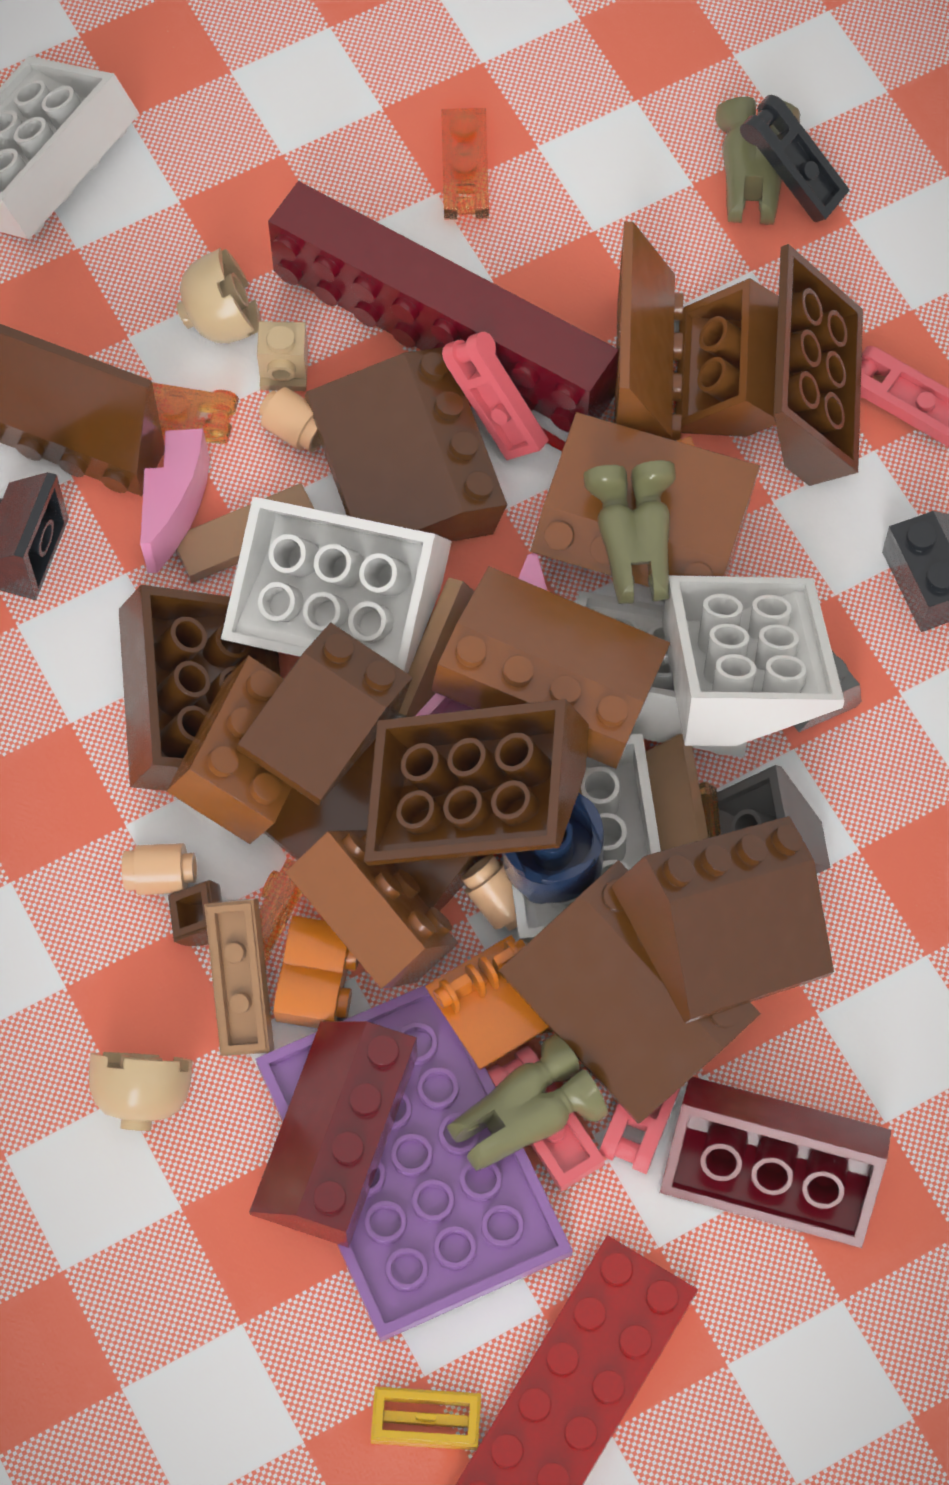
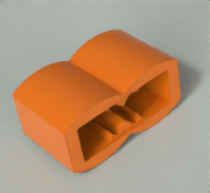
[273,915,359,1028]

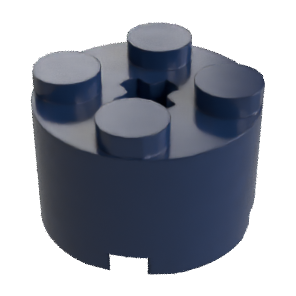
[502,793,604,904]

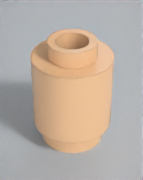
[259,387,321,452]
[122,843,197,895]
[461,854,517,931]

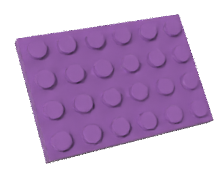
[255,983,573,1342]

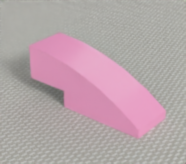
[140,429,210,573]

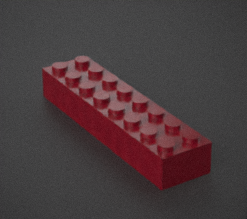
[268,181,619,433]

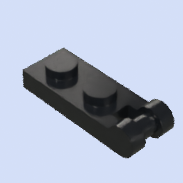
[740,95,850,222]

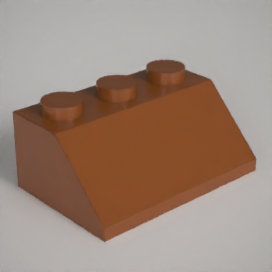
[675,278,779,437]

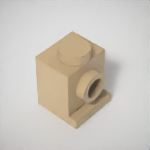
[257,321,308,391]

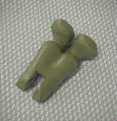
[715,96,801,225]
[583,460,676,604]
[447,1034,608,1172]

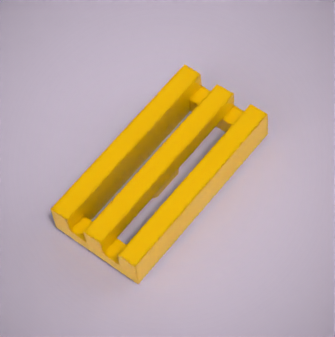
[371,1386,481,1450]

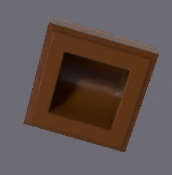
[168,880,222,946]

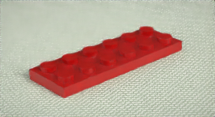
[456,1235,698,1485]

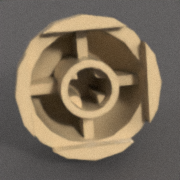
[176,248,261,344]
[89,1052,193,1131]

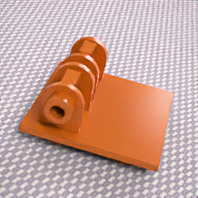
[425,935,549,1070]

